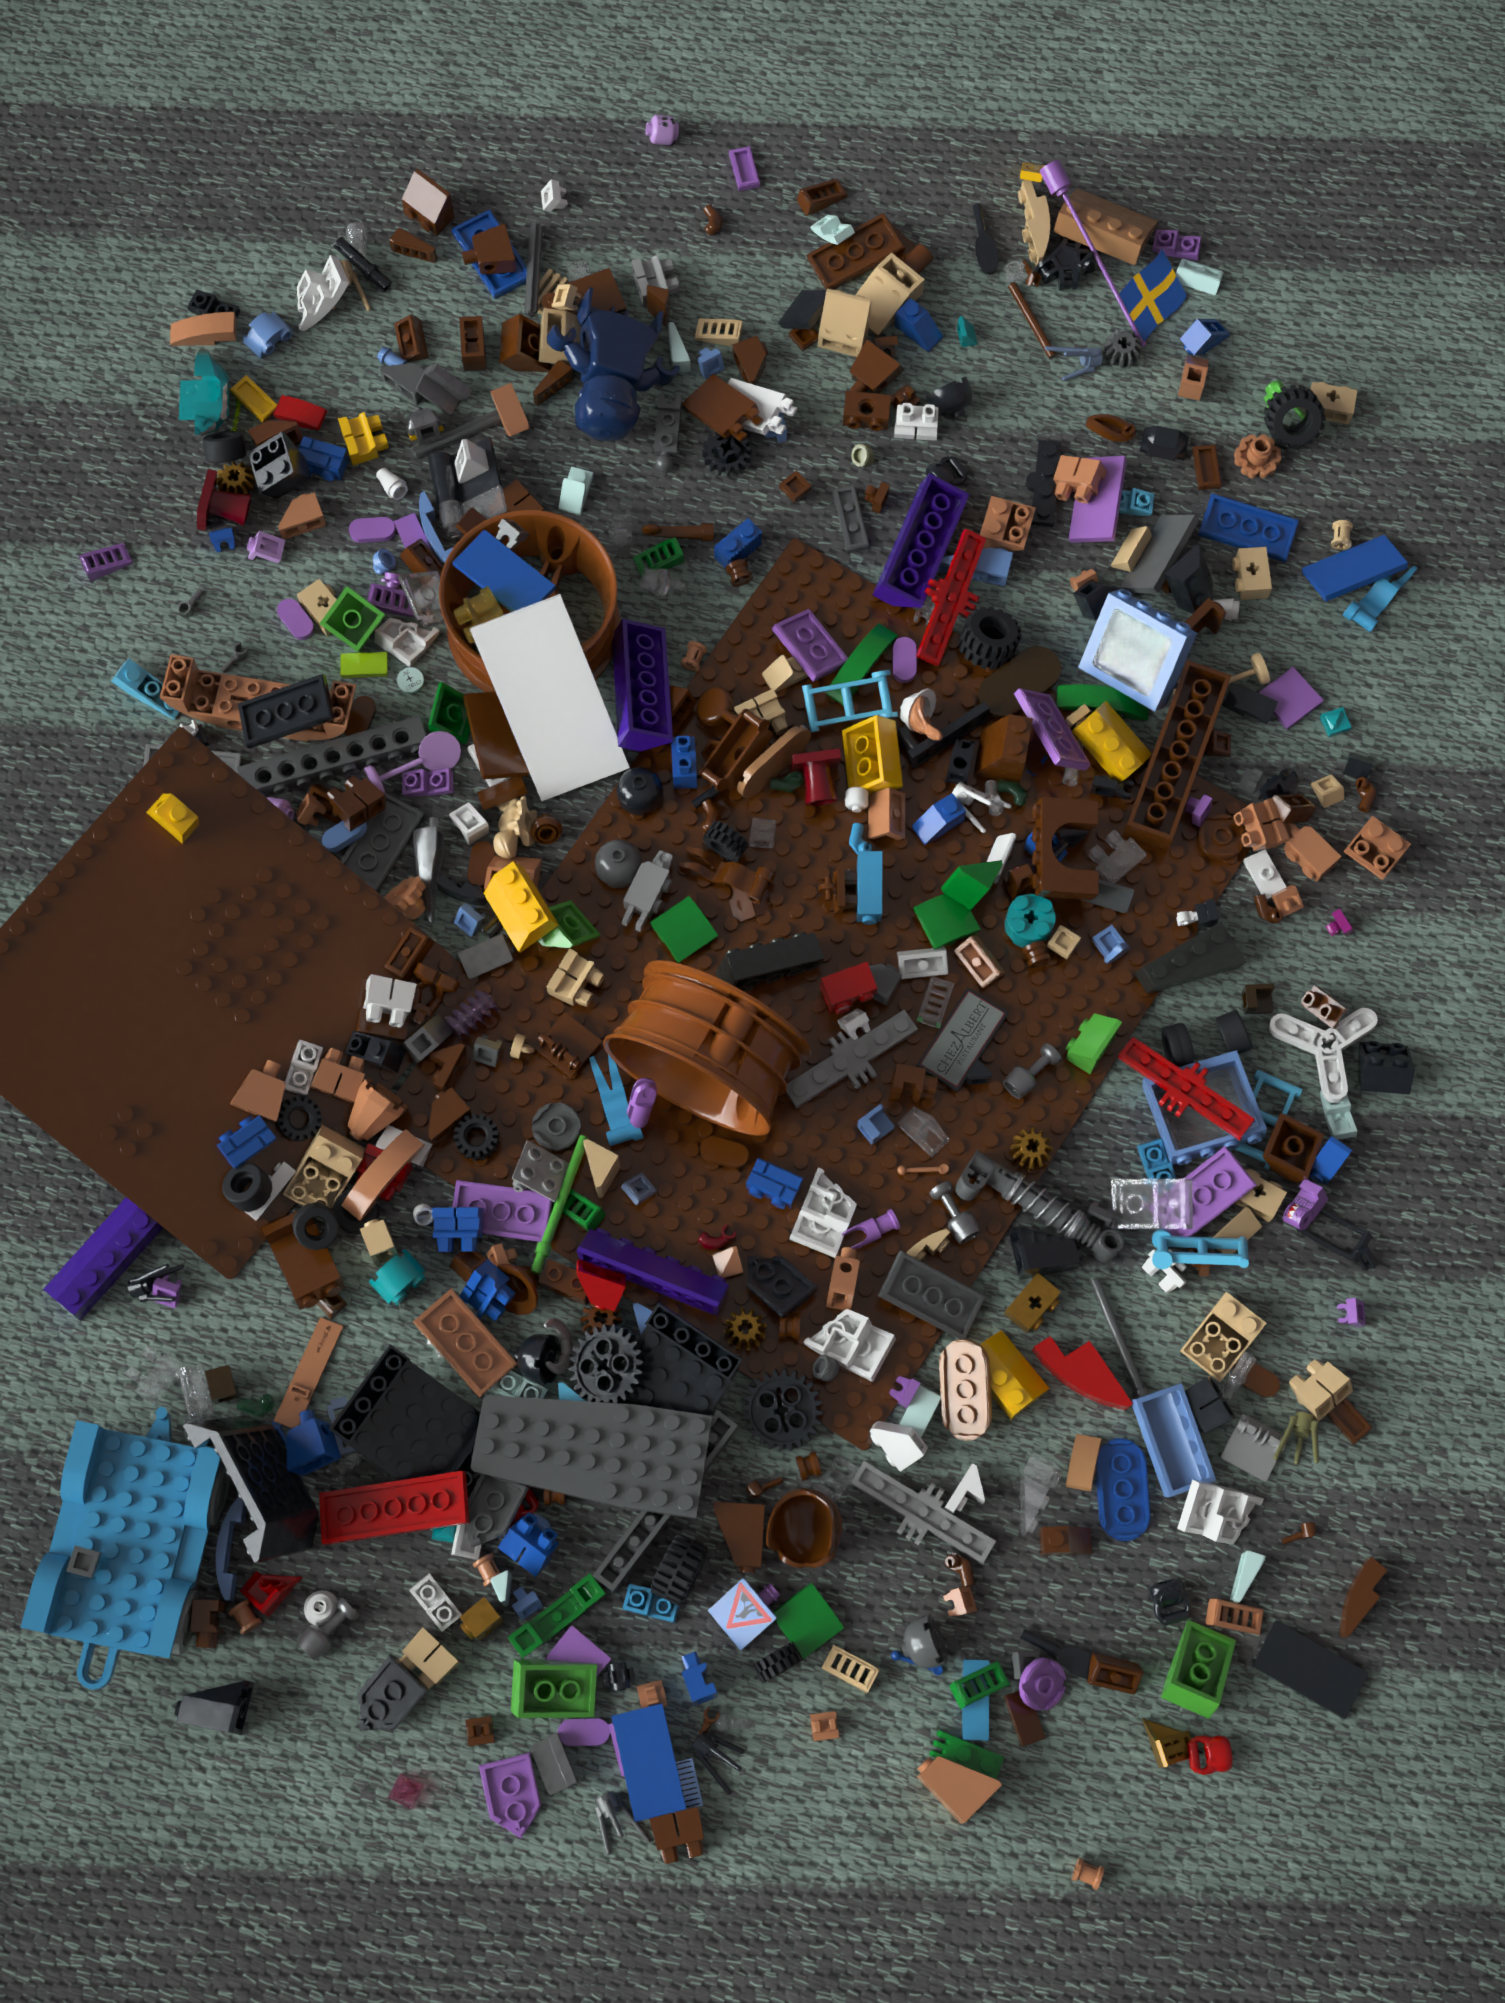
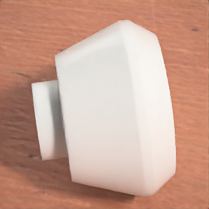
[304,1590,339,1626]

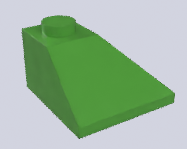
[538,900,601,948]

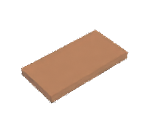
[413,1288,517,1398]

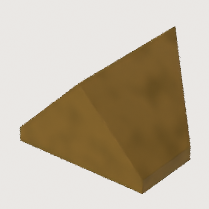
[1142,1718,1191,1768]

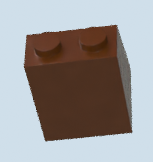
[974,714,1033,783]

